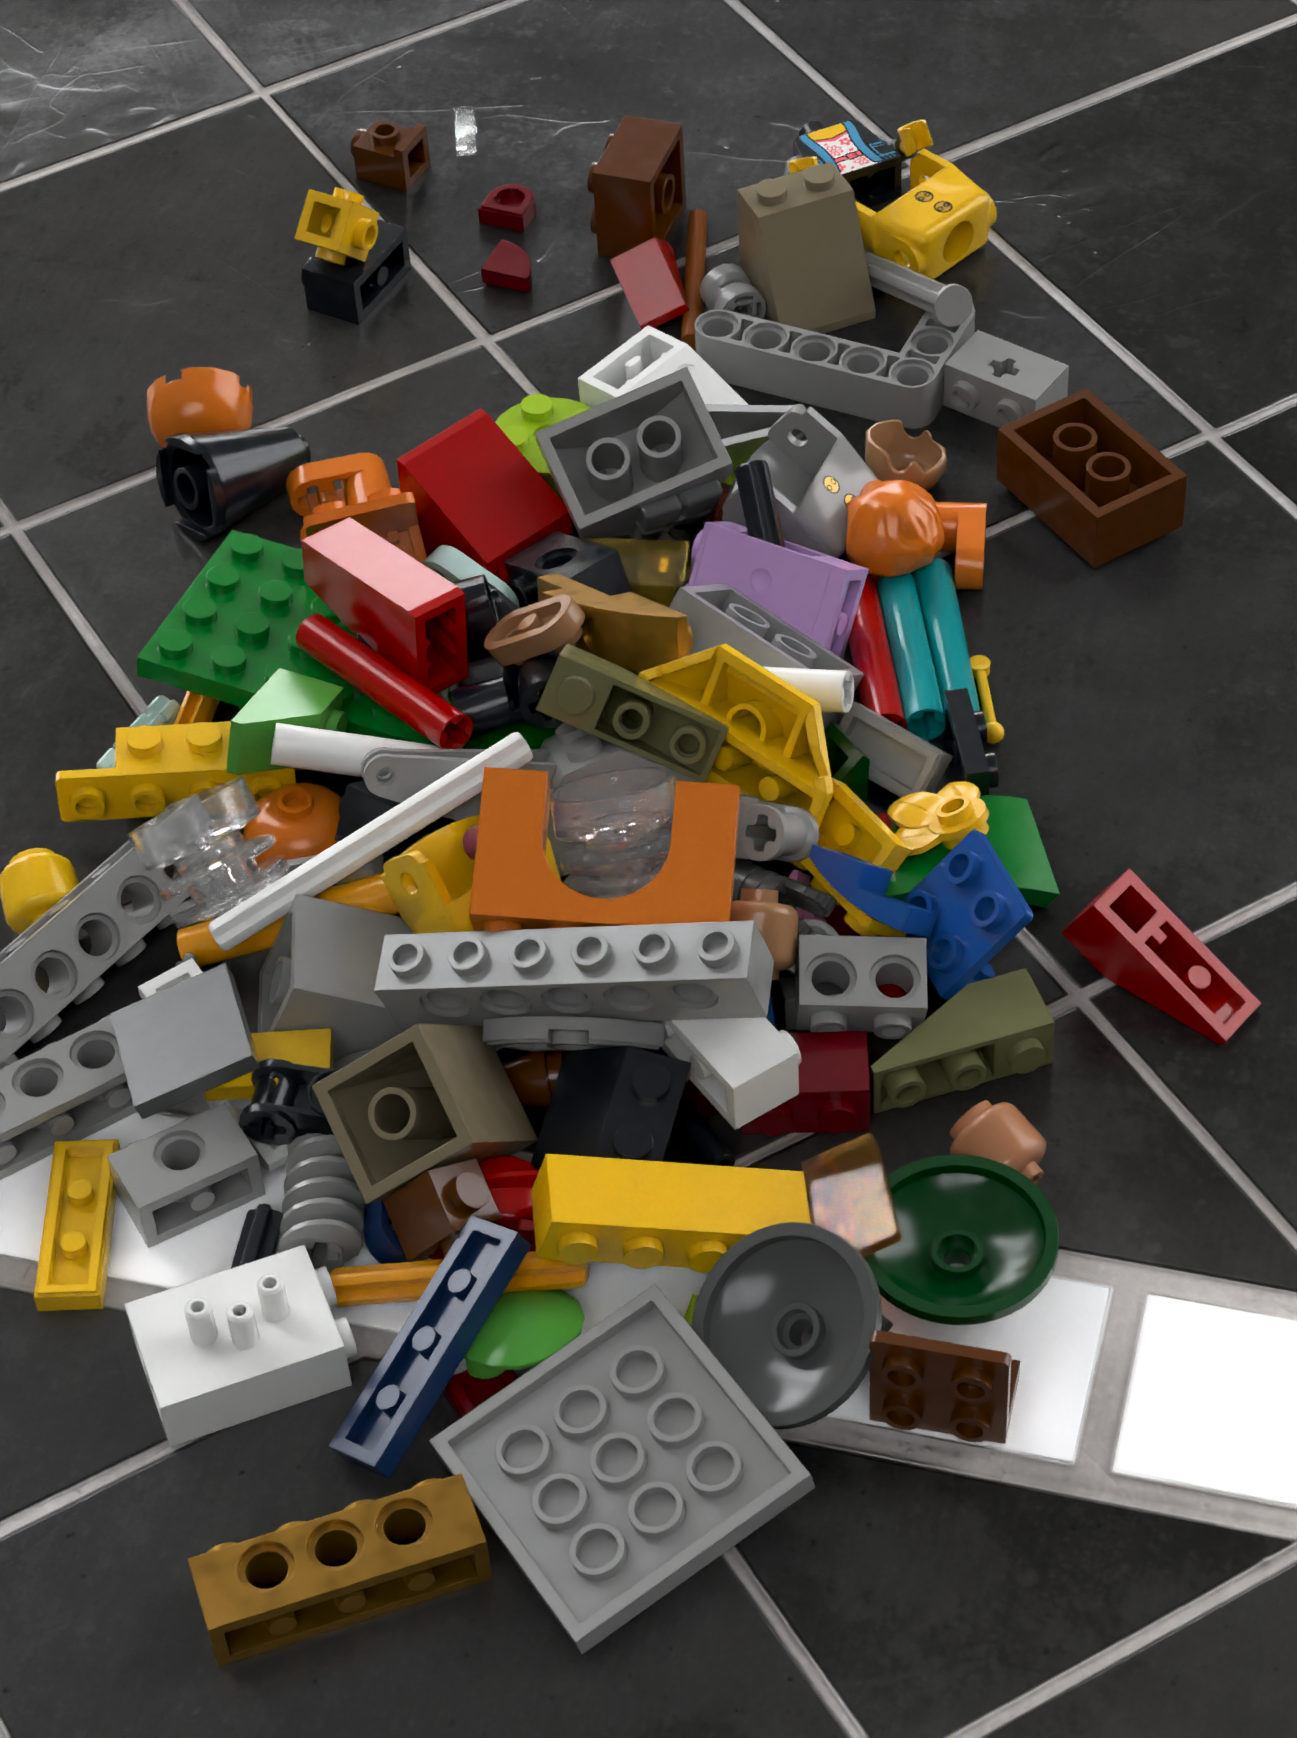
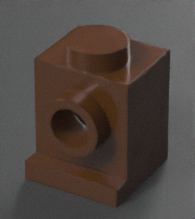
[350,119,431,192]

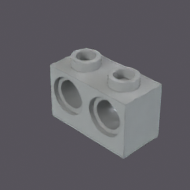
[795,934,928,1039]

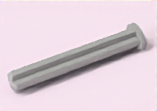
[864,249,973,327]

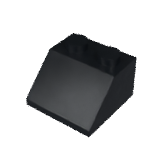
[531,1046,691,1170]

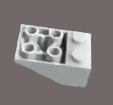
[578,325,748,408]

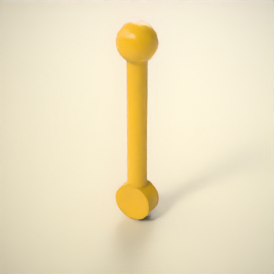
[970,655,1004,744]

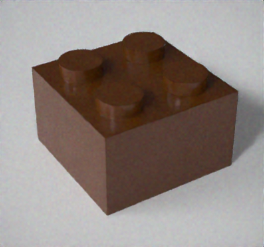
[587,115,686,258]

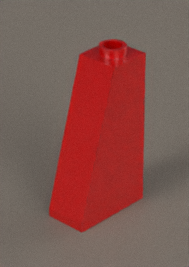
[301,517,468,694]

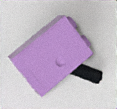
[684,460,869,659]

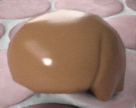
[865,419,947,490]

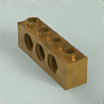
[188,1473,492,1667]

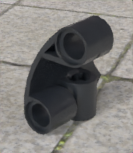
[452,574,564,740]

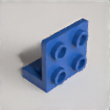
[902,830,1033,1001]

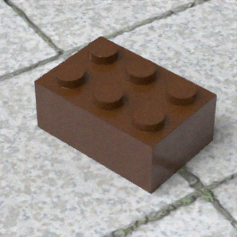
[996,388,1187,568]

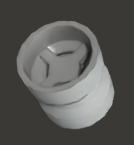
[699,263,767,319]

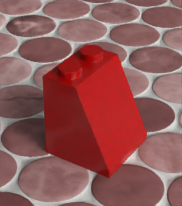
[396,408,573,585]

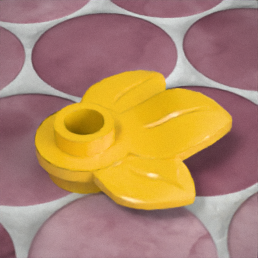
[887,781,989,856]

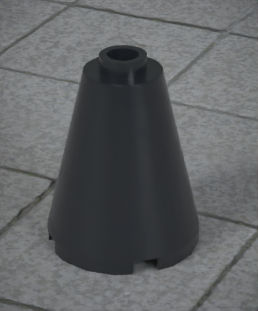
[156,427,311,541]

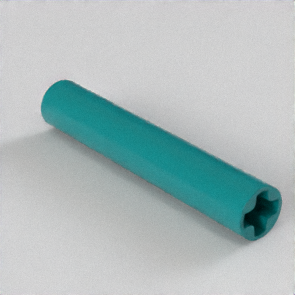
[913,558,980,711]
[877,573,945,741]

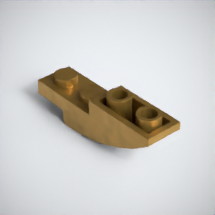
[537,573,693,672]

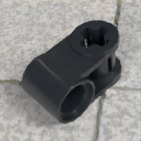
[239,1059,341,1145]

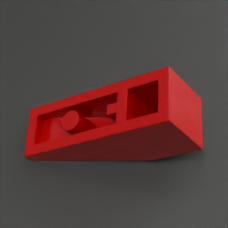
[1061,868,1261,1046]

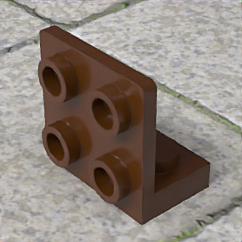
[869,1330,1020,1444]

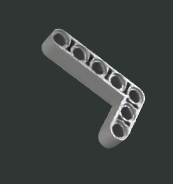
[694,305,975,429]

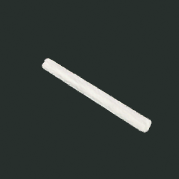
[208,732,533,951]

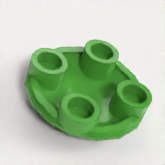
[464,1289,585,1379]

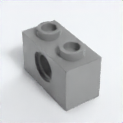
[107,1103,266,1249]

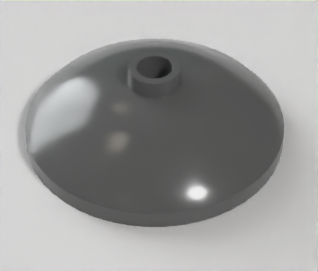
[691,1222,882,1429]

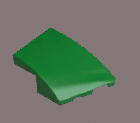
[885,795,1060,908]

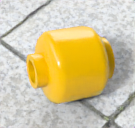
[0,848,79,934]

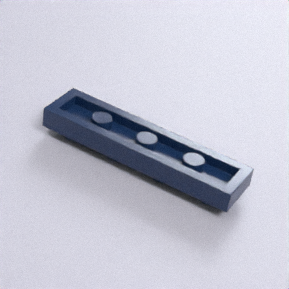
[329,1215,532,1479]

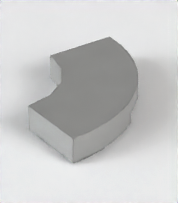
[482,1016,665,1052]

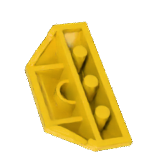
[638,643,834,827]

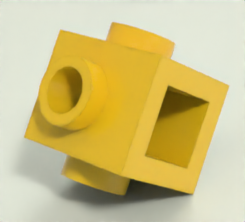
[294,187,380,266]

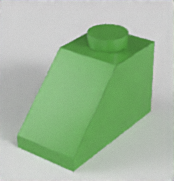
[226,668,348,775]

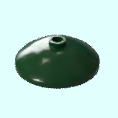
[857,1154,1059,1325]

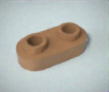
[484,594,585,666]

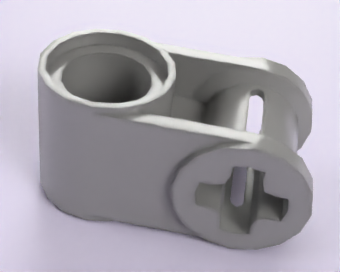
[736,794,819,862]

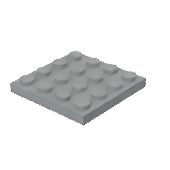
[429,1284,815,1654]

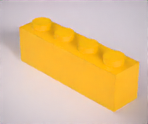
[531,1154,811,1273]

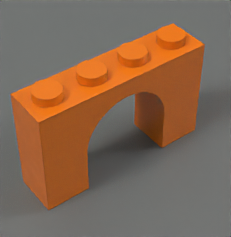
[469,767,740,932]

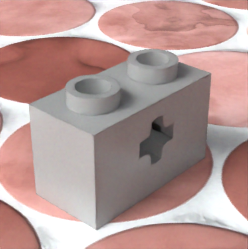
[943,330,1069,428]

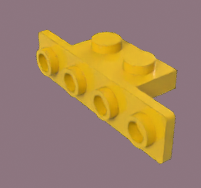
[55,721,296,822]
[791,778,911,937]

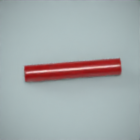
[848,575,908,730]
[296,614,473,749]

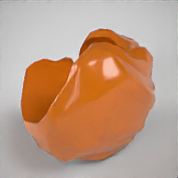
[846,479,945,578]

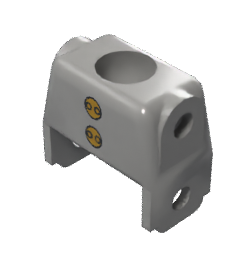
[722,406,878,558]

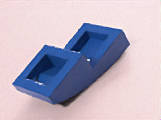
[809,845,938,938]

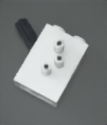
[124,1204,358,1447]

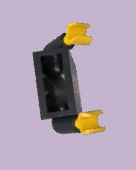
[783,120,934,208]

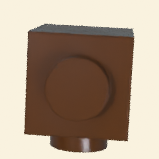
[383,1158,502,1261]

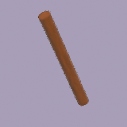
[681,209,708,350]

